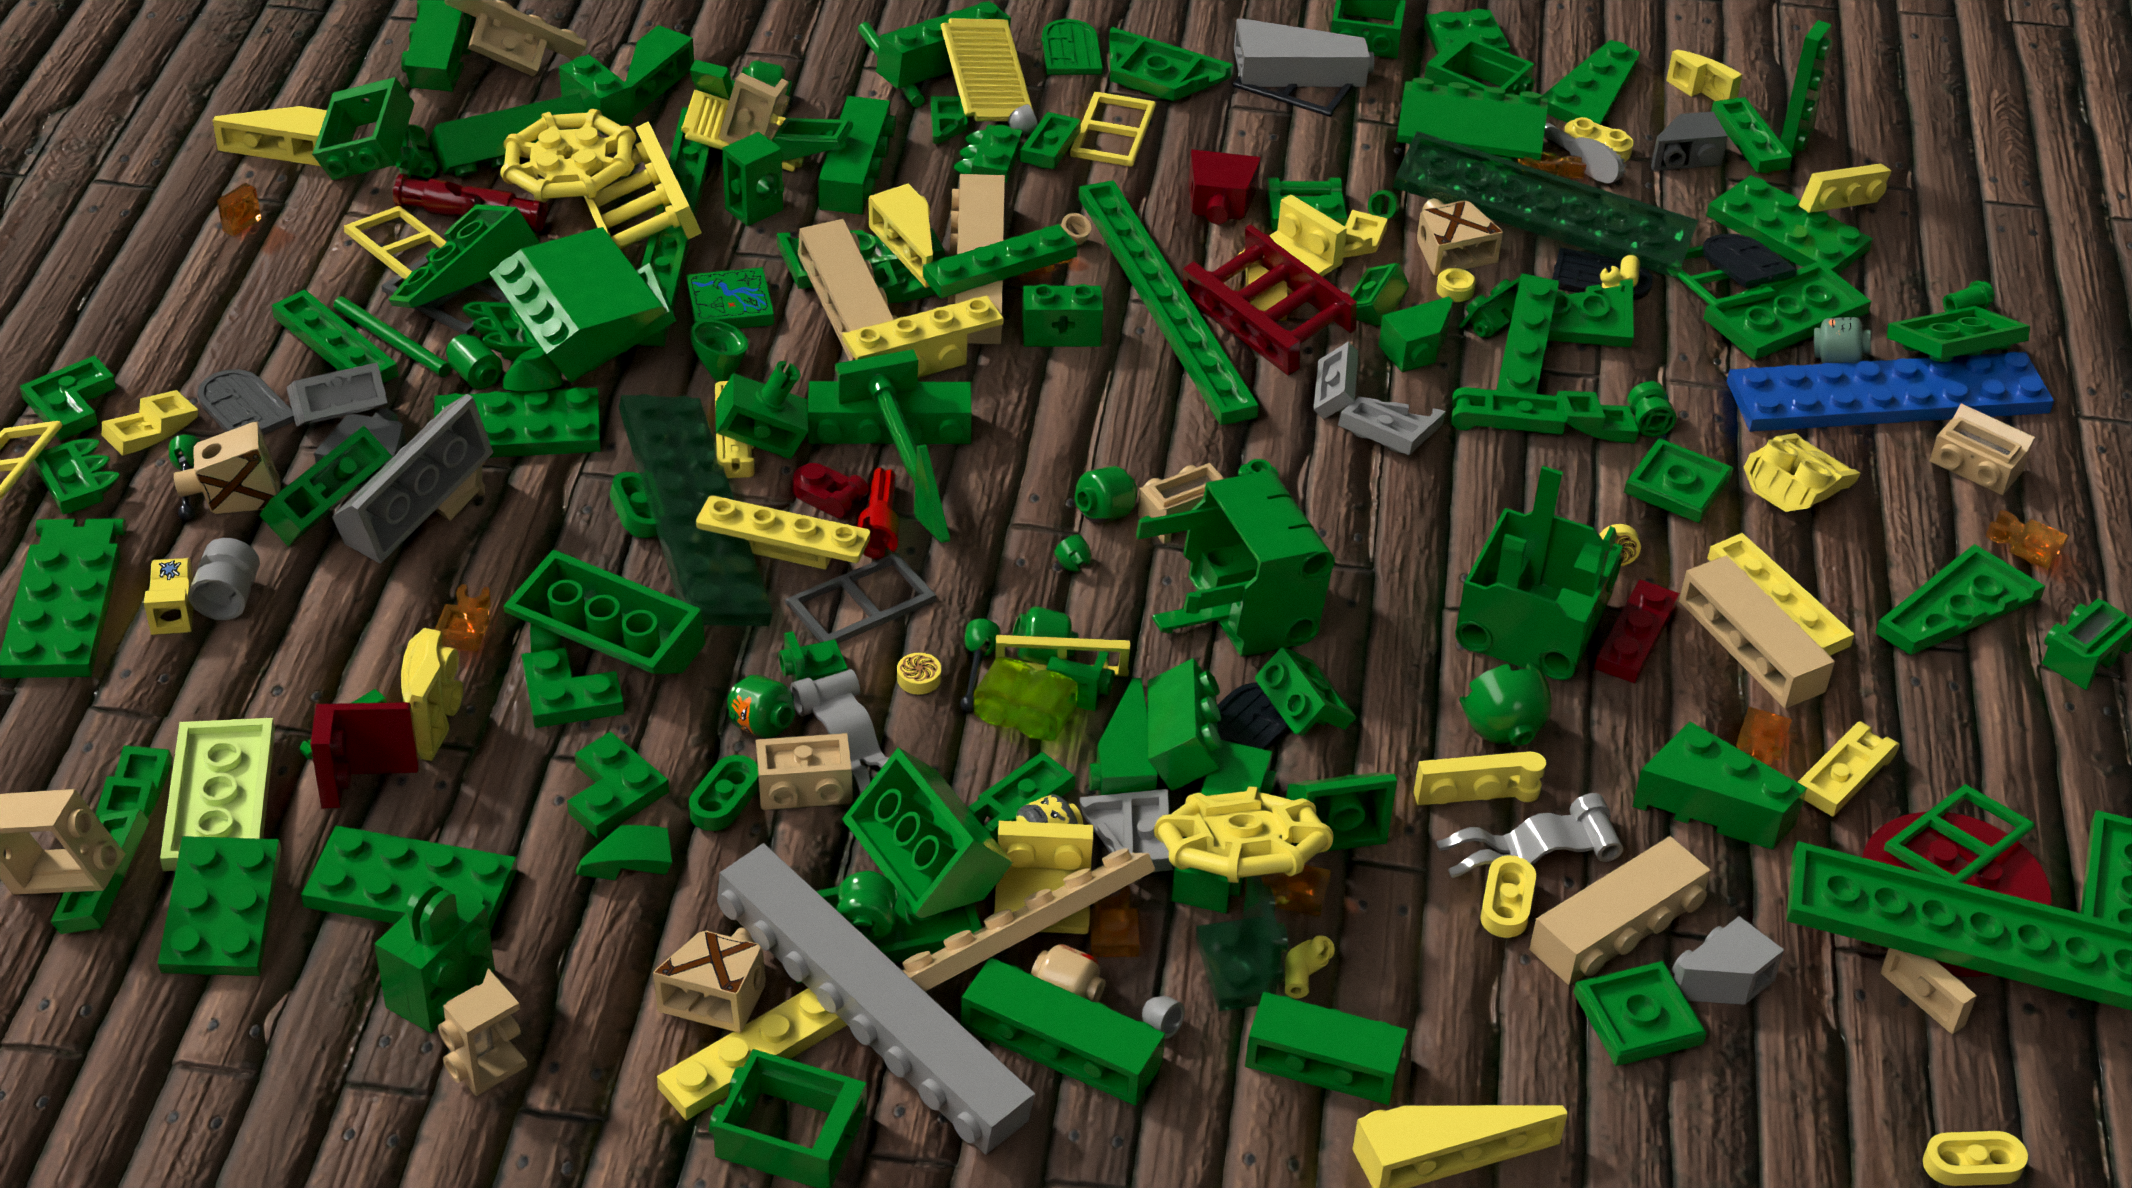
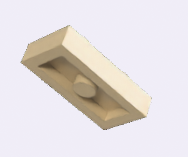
[1880,948,1977,1034]

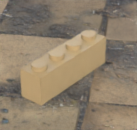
[798,219,898,361]
[1679,555,1835,709]
[1529,836,1711,985]

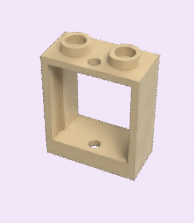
[0,789,125,895]

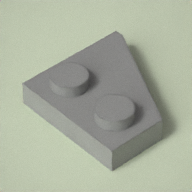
[1338,397,1445,455]
[1080,789,1173,872]

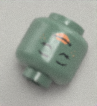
[1814,317,1871,364]

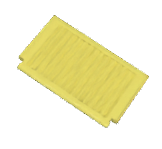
[941,18,1034,121]
[681,90,804,172]

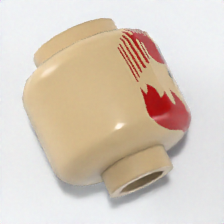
[1031,944,1105,1002]

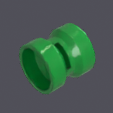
[1627,381,1677,437]

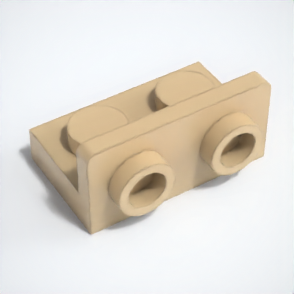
[719,72,790,144]
[756,733,852,810]

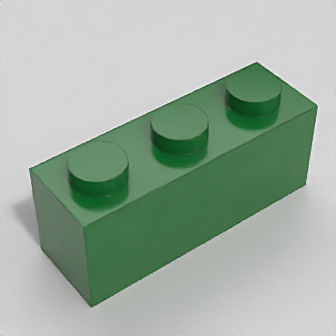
[1147,658,1222,791]
[1245,992,1408,1105]

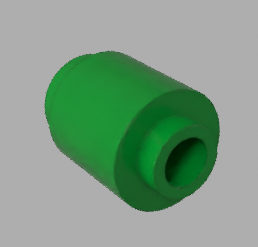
[446,334,503,389]

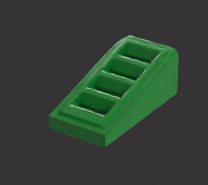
[772,118,854,161]

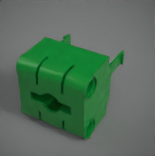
[1455,466,1623,680]
[1136,470,1335,657]

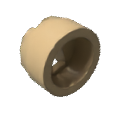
[1060,213,1091,245]

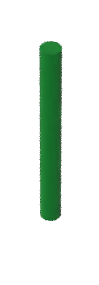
[858,22,925,107]
[333,296,451,377]

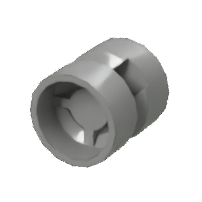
[188,538,260,620]

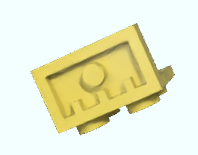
[1238,194,1347,294]
[994,821,1093,934]

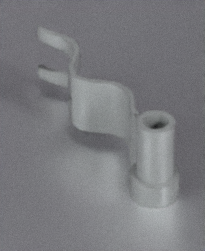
[790,669,890,794]
[1436,793,1623,878]

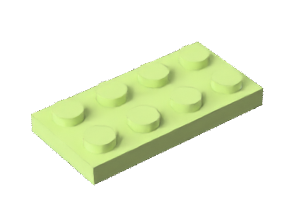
[160,718,275,871]

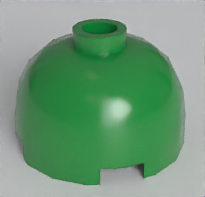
[1459,662,1553,746]

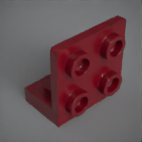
[310,702,419,809]

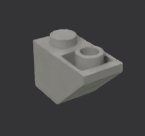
[1672,916,1784,1005]

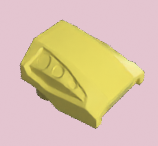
[1744,433,1861,512]
[401,628,463,761]

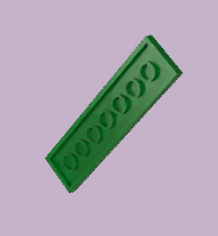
[1786,841,2132,1011]

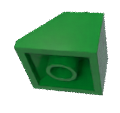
[1286,772,1397,852]

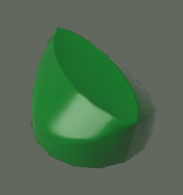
[690,320,749,382]
[503,346,563,391]

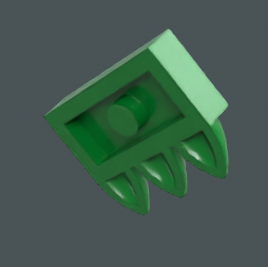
[954,125,1023,183]
[463,301,542,361]
[34,439,120,515]

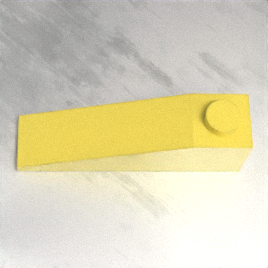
[1352,1105,1568,1188]

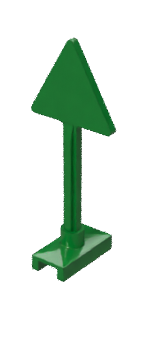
[835,349,950,543]

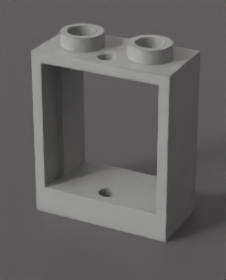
[286,362,388,427]

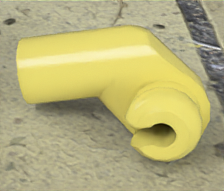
[1600,255,1640,288]
[1285,935,1335,999]

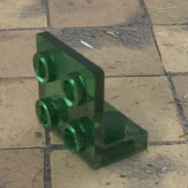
[1195,875,1288,1012]

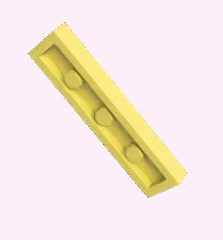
[1707,533,1854,656]
[657,988,847,1121]

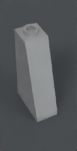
[1234,19,1374,87]

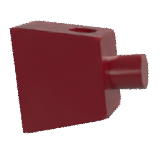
[1188,149,1261,224]

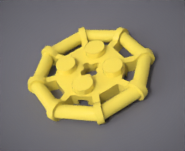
[500,109,636,202]
[1154,786,1334,883]

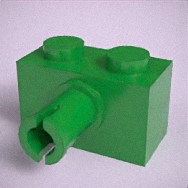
[716,361,809,459]

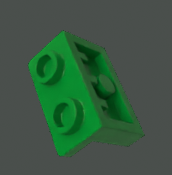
[1255,646,1356,736]

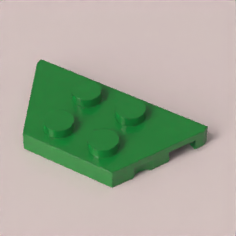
[1109,27,1233,101]

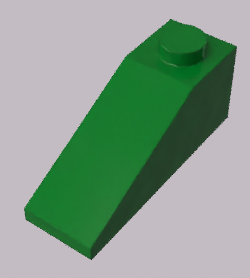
[625,25,694,118]
[259,425,393,547]
[1089,678,1158,796]

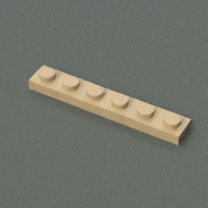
[902,848,1155,991]

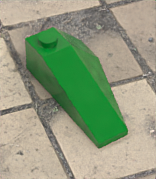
[388,204,540,308]

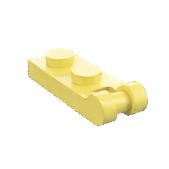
[1798,721,1900,817]
[1413,752,1546,805]

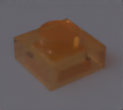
[217,183,261,237]

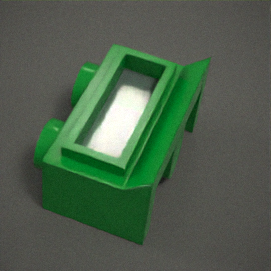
[2042,598,2132,690]

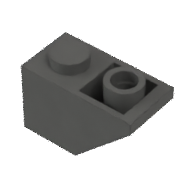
[1651,112,1728,171]

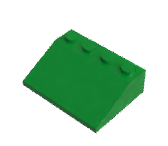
[490,227,667,383]

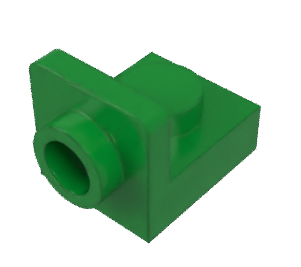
[778,631,848,682]
[1045,651,1115,711]

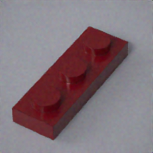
[1594,579,1680,684]

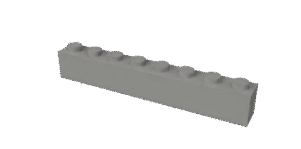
[717,843,1035,1155]

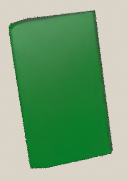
[1350,263,1409,327]

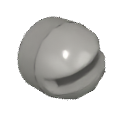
[1008,104,1038,136]
[1142,996,1185,1039]

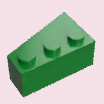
[401,0,477,92]
[1632,721,1807,850]

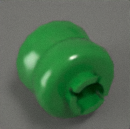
[836,871,898,942]

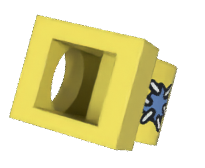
[144,558,194,635]

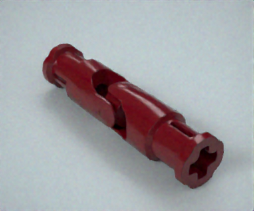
[393,173,548,232]

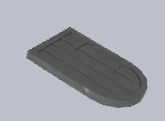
[198,369,295,435]

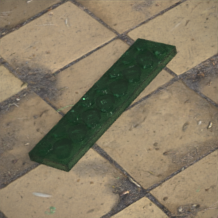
[1393,131,1699,279]
[618,394,773,626]

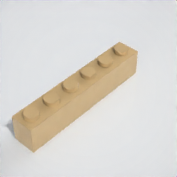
[947,174,1005,344]

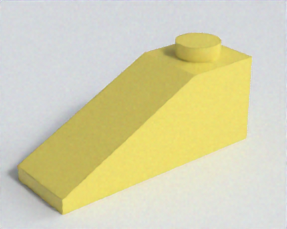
[212,106,327,166]
[869,183,933,288]

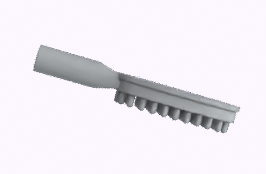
[1544,123,1627,183]

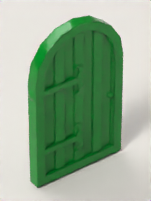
[1041,19,1103,75]

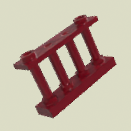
[1182,224,1357,376]

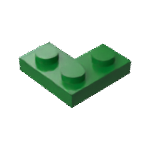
[20,355,116,440]
[521,647,624,728]
[567,731,669,839]

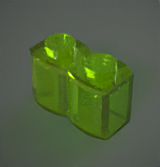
[974,657,1078,741]

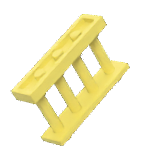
[568,122,702,249]

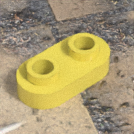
[1564,117,1633,162]
[1480,855,1536,938]
[1923,1131,2028,1186]

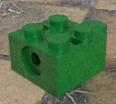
[374,881,495,1033]

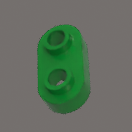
[609,472,666,538]
[689,755,759,831]

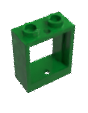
[1331,0,1407,59]
[1424,34,1535,95]
[312,77,415,180]
[709,1049,867,1188]

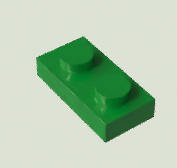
[1020,112,1081,169]

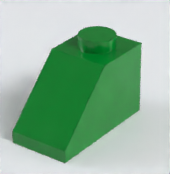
[1378,296,1453,372]

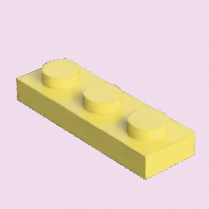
[1798,164,1892,213]

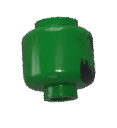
[1075,466,1138,523]

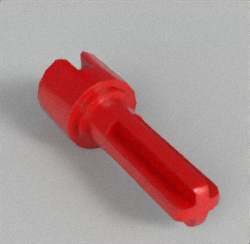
[857,467,900,559]

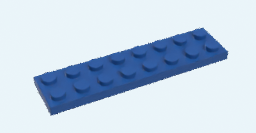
[1726,352,2054,432]

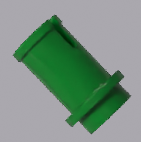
[1943,280,1995,312]

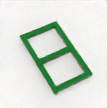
[1657,245,1775,309]
[1884,784,2035,883]

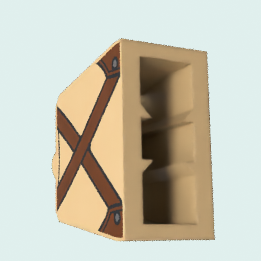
[1417,198,1503,276]
[174,421,281,514]
[653,928,766,1033]

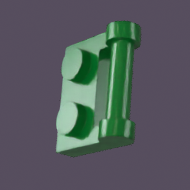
[1266,177,1347,230]

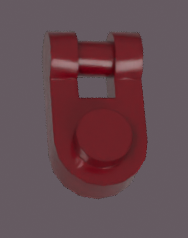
[793,463,869,518]

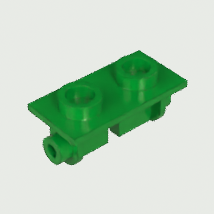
[396,124,437,178]
[1459,276,1521,337]

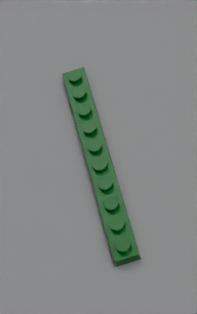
[636,107,713,346]
[1079,180,1259,425]

